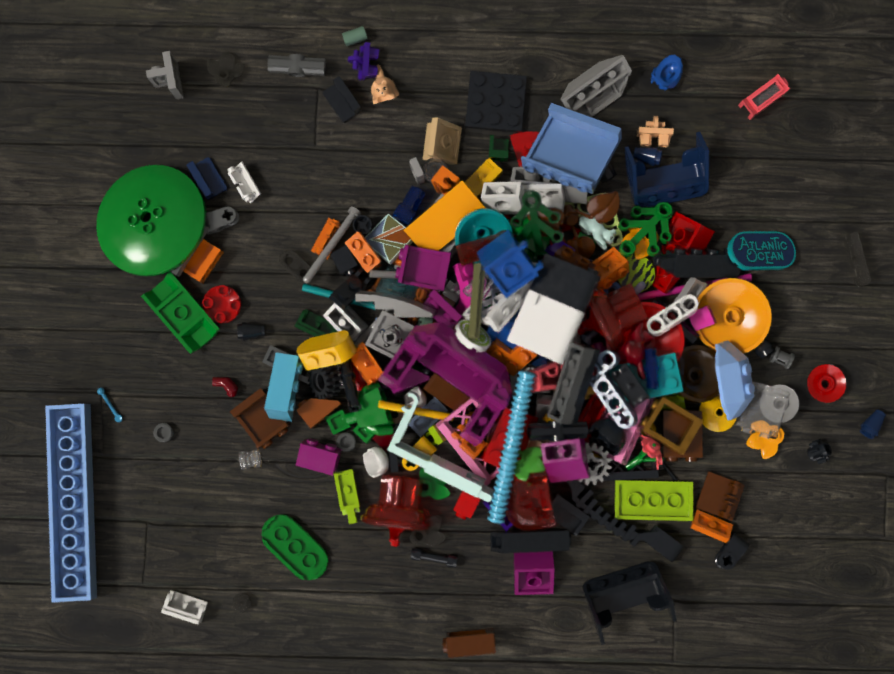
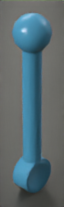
[97,388,123,422]

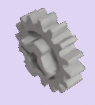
[577,442,612,485]

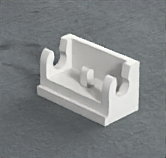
[161,590,208,624]

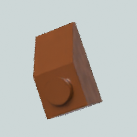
[296,398,342,429]

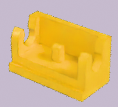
[465,158,503,198]

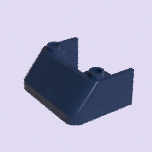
[625,132,709,208]

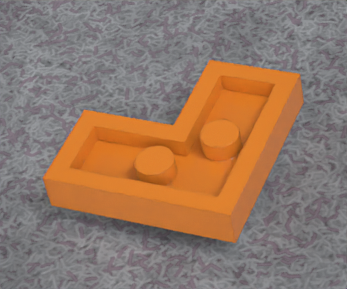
[485,338,538,376]

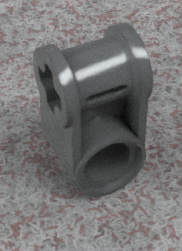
[205,207,240,235]

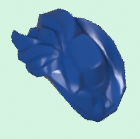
[651,55,683,90]

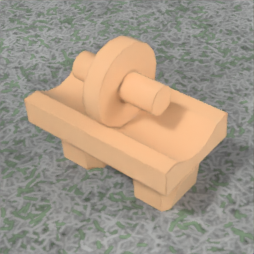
[637,116,674,148]

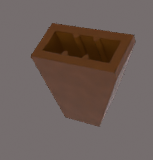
[423,373,474,415]

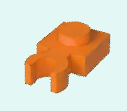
[451,424,487,459]

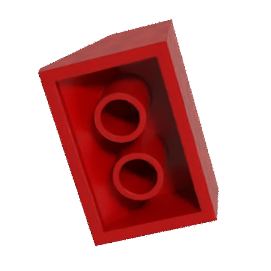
[480,405,539,468]

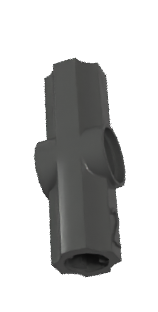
[267,54,326,77]

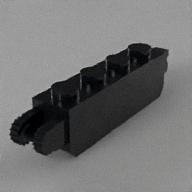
[653,247,742,278]

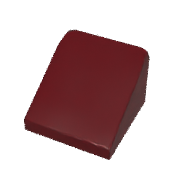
[372,434,394,452]

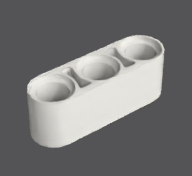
[647,295,698,336]

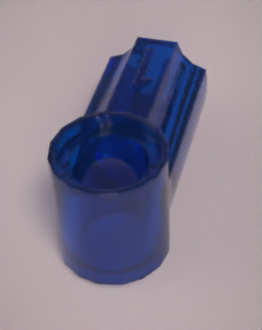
[392,186,426,226]

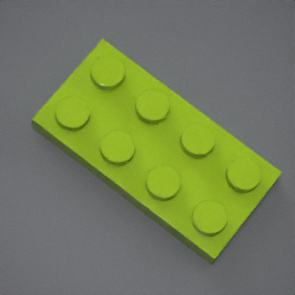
[614,480,693,521]

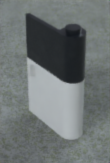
[507,253,601,365]

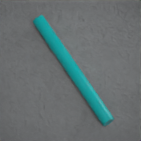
[302,284,376,310]

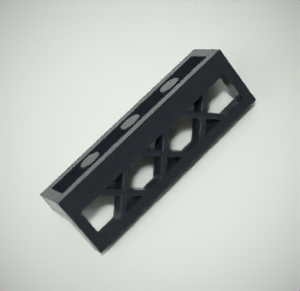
[582,455,659,482]

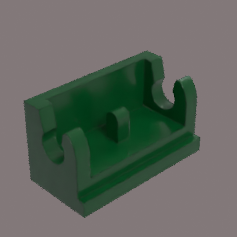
[294,309,337,337]

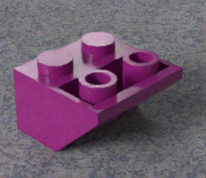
[541,438,590,483]

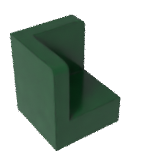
[489,135,509,162]

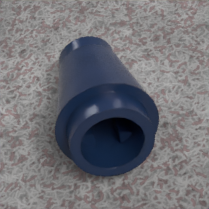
[633,147,662,166]
[860,409,886,439]

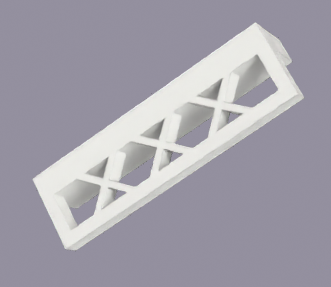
[500,184,565,214]

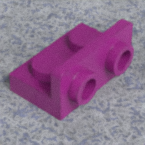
[423,290,462,329]

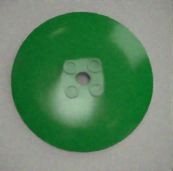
[96,165,206,276]

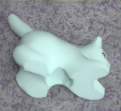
[579,195,617,251]

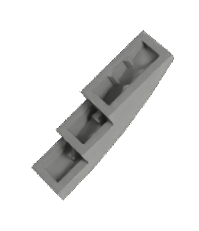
[355,291,437,317]

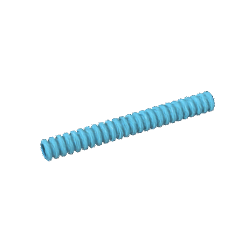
[487,370,536,524]

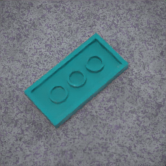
[601,353,684,406]

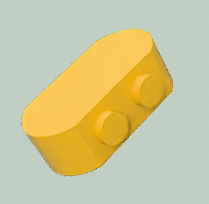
[296,330,357,370]

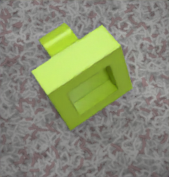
[426,425,447,445]

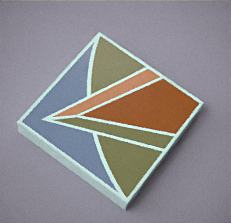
[365,214,413,265]

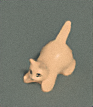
[371,65,399,104]

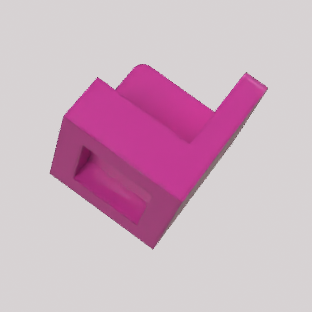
[689,305,717,331]

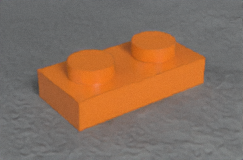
[691,509,733,543]

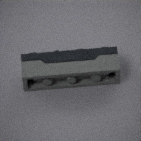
[547,342,600,425]

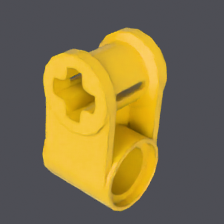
[402,436,437,471]

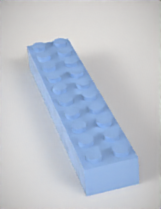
[45,404,97,602]

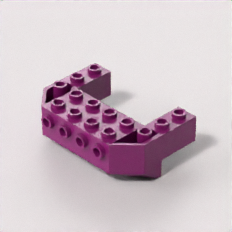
[378,322,513,446]

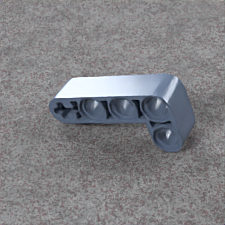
[590,350,638,429]

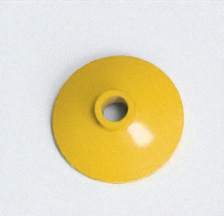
[699,394,737,432]

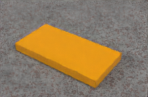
[404,180,486,251]

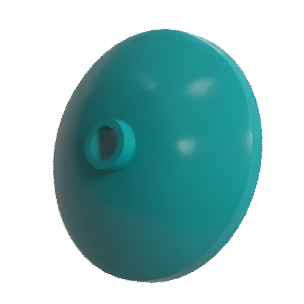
[455,208,512,263]

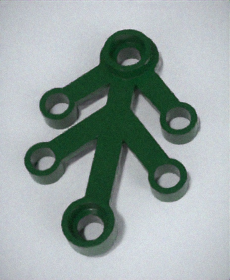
[510,190,564,263]

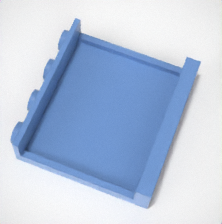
[521,103,622,194]

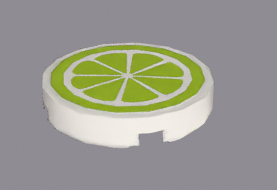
[455,320,491,352]

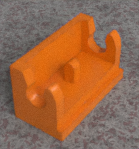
[431,166,461,195]
[350,342,383,385]

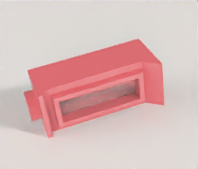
[738,74,790,120]

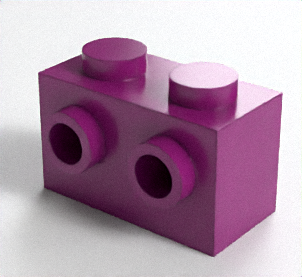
[296,438,342,476]

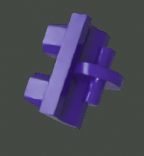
[348,42,379,80]

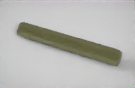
[468,263,485,340]

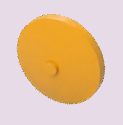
[696,278,772,354]

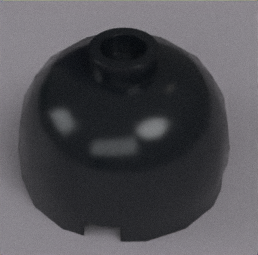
[588,418,627,456]

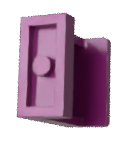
[395,244,451,292]

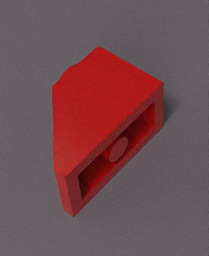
[453,491,480,520]

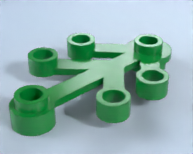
[618,202,673,257]

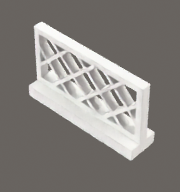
[462,262,537,332]

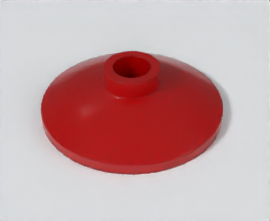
[807,364,846,403]

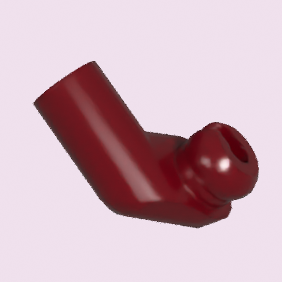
[212,377,238,397]

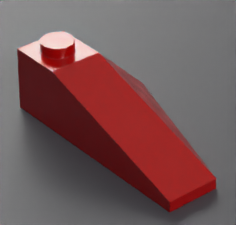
[652,211,715,294]

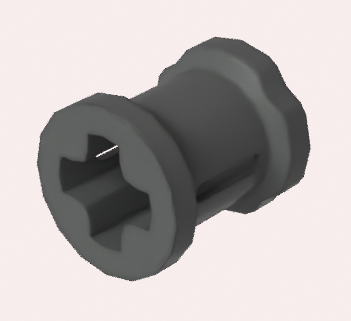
[769,346,795,369]

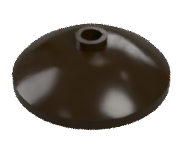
[678,345,720,403]

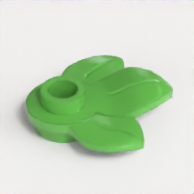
[514,447,545,481]

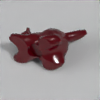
[617,322,654,380]

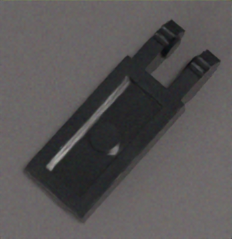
[329,267,374,310]

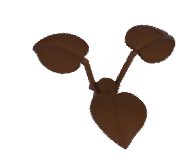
[527,191,620,259]

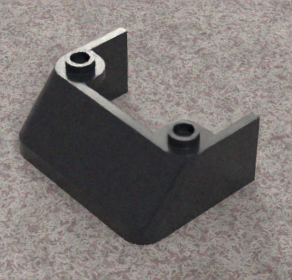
[583,562,677,645]

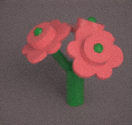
[625,434,664,470]

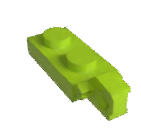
[334,469,360,524]

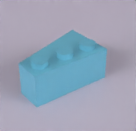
[264,353,303,422]

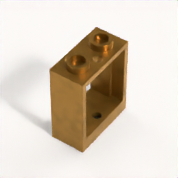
[640,397,703,455]

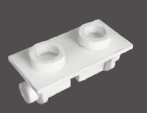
[227,161,261,203]

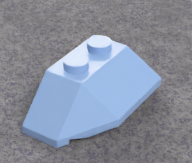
[715,341,755,420]

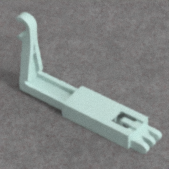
[387,391,494,502]

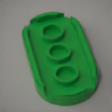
[262,514,328,580]

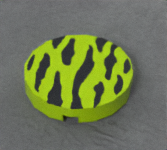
[617,255,655,293]

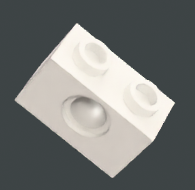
[481,182,525,212]

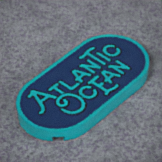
[727,231,796,270]

